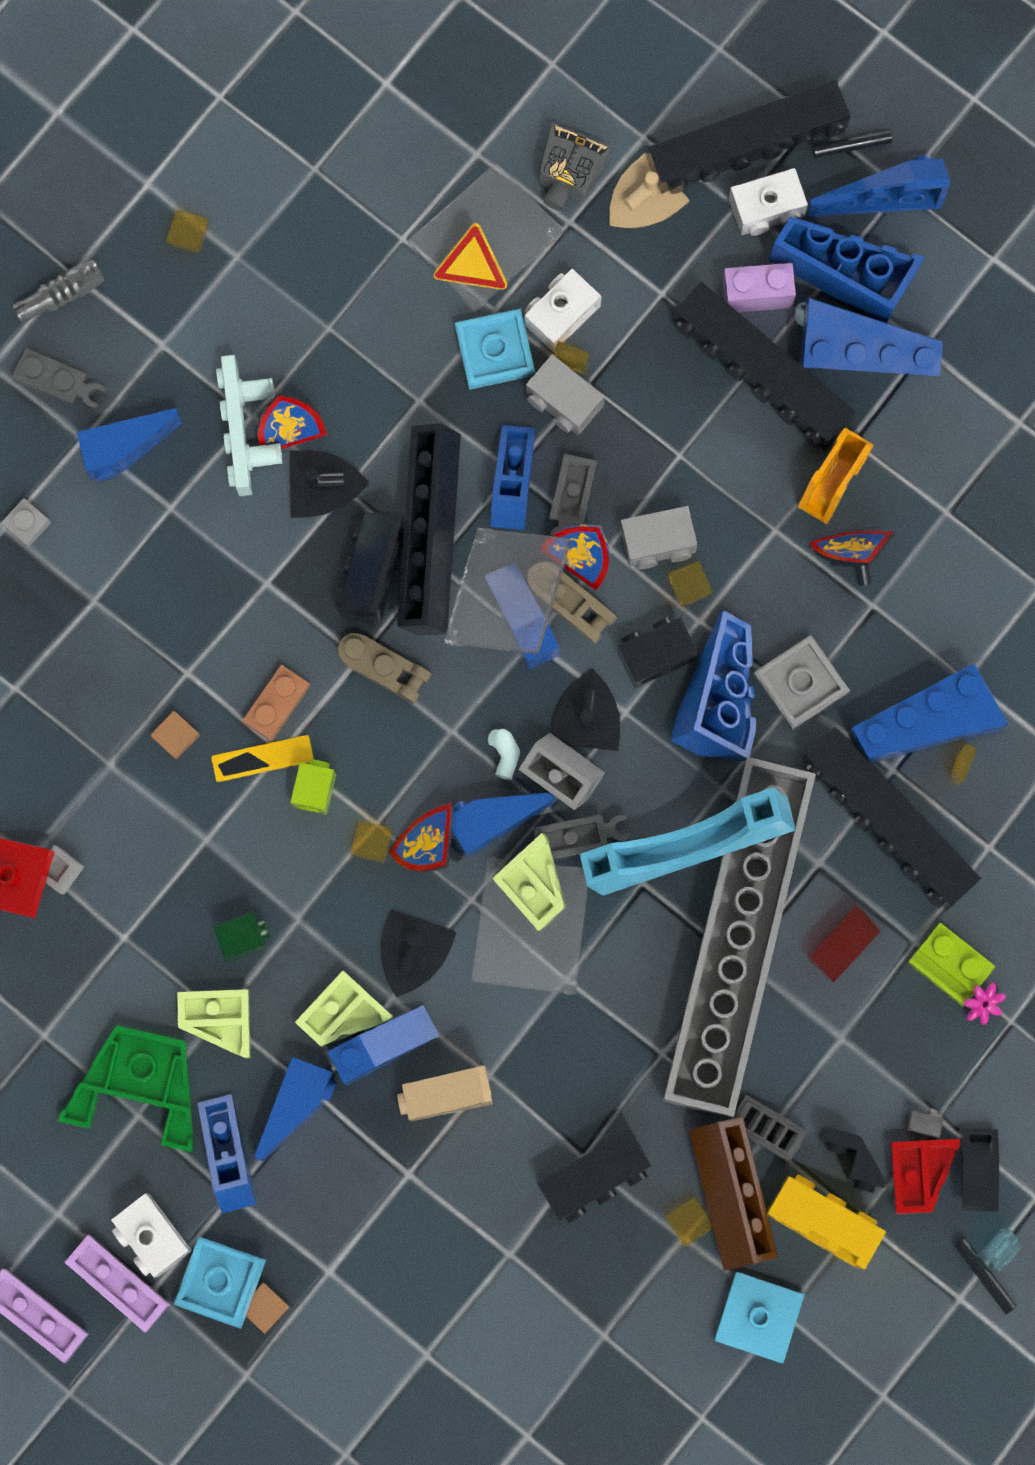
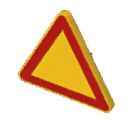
[434,223,507,290]

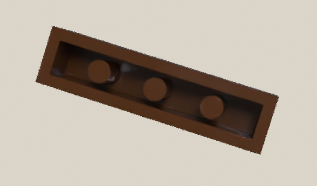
[689,1117,778,1271]

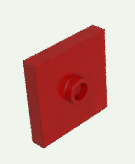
[0,838,55,919]

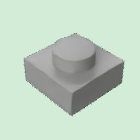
[1,498,51,548]
[46,845,84,895]

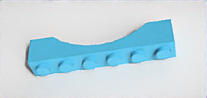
[580,787,796,896]

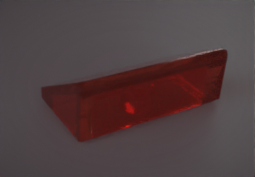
[808,906,881,983]

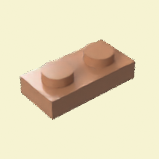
[243,665,311,742]

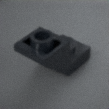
[820,1126,886,1193]
[961,1128,999,1212]

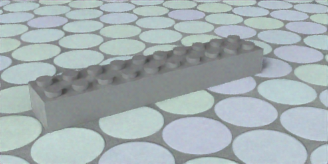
[663,757,816,1119]

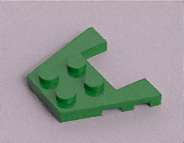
[58,1025,195,1153]

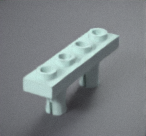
[216,355,283,496]

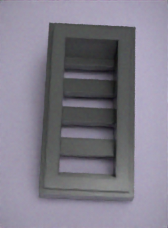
[732,1095,808,1163]

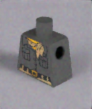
[539,123,612,211]

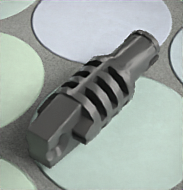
[12,260,104,324]

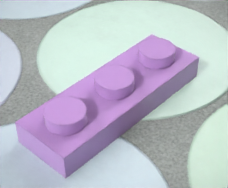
[65,1235,170,1333]
[0,1268,88,1363]

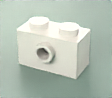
[729,168,808,236]
[525,269,601,352]
[111,1193,192,1277]

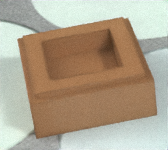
[150,711,200,760]
[246,1282,290,1334]

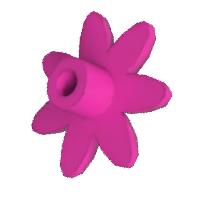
[963,982,1006,1025]

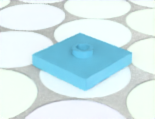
[455,308,535,390]
[173,1236,266,1329]
[714,1272,805,1364]

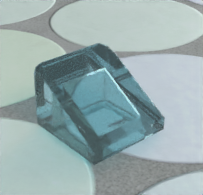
[980,1228,1021,1271]

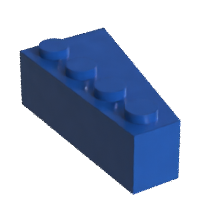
[768,217,925,323]
[800,297,943,376]
[848,664,1008,763]

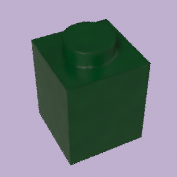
[213,912,270,963]

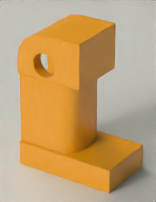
[798,428,874,524]

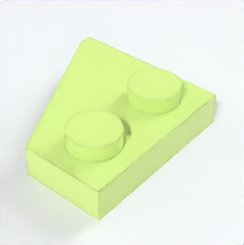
[492,833,566,931]
[295,971,393,1047]
[177,989,251,1058]

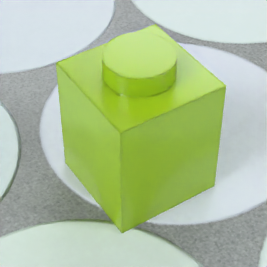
[290,759,336,815]

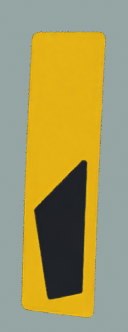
[212,735,314,782]

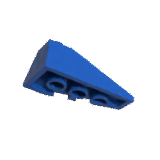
[807,156,950,217]
[670,610,756,761]

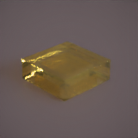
[166,210,210,254]
[554,341,590,374]
[667,561,713,607]
[949,744,977,786]
[350,820,393,863]
[665,1198,713,1247]

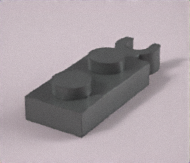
[11,348,108,411]
[549,454,598,539]
[533,814,631,860]

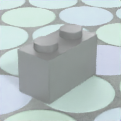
[526,355,605,436]
[620,506,697,569]
[518,733,605,810]

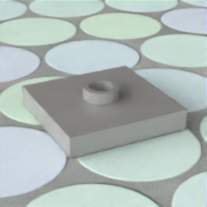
[753,635,850,731]

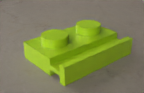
[908,923,996,1007]

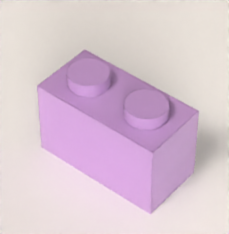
[722,263,796,313]

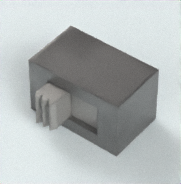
[906,1109,944,1138]

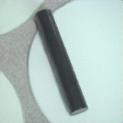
[812,130,892,158]
[954,1238,1017,1315]

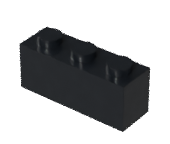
[537,1129,651,1223]

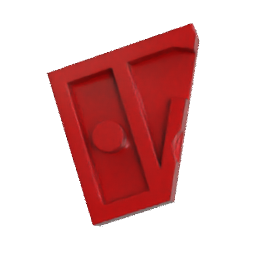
[890,1139,960,1214]

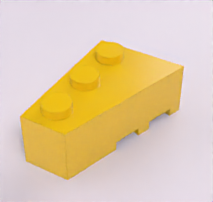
[767,1174,887,1270]

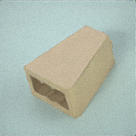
[397,1065,493,1121]

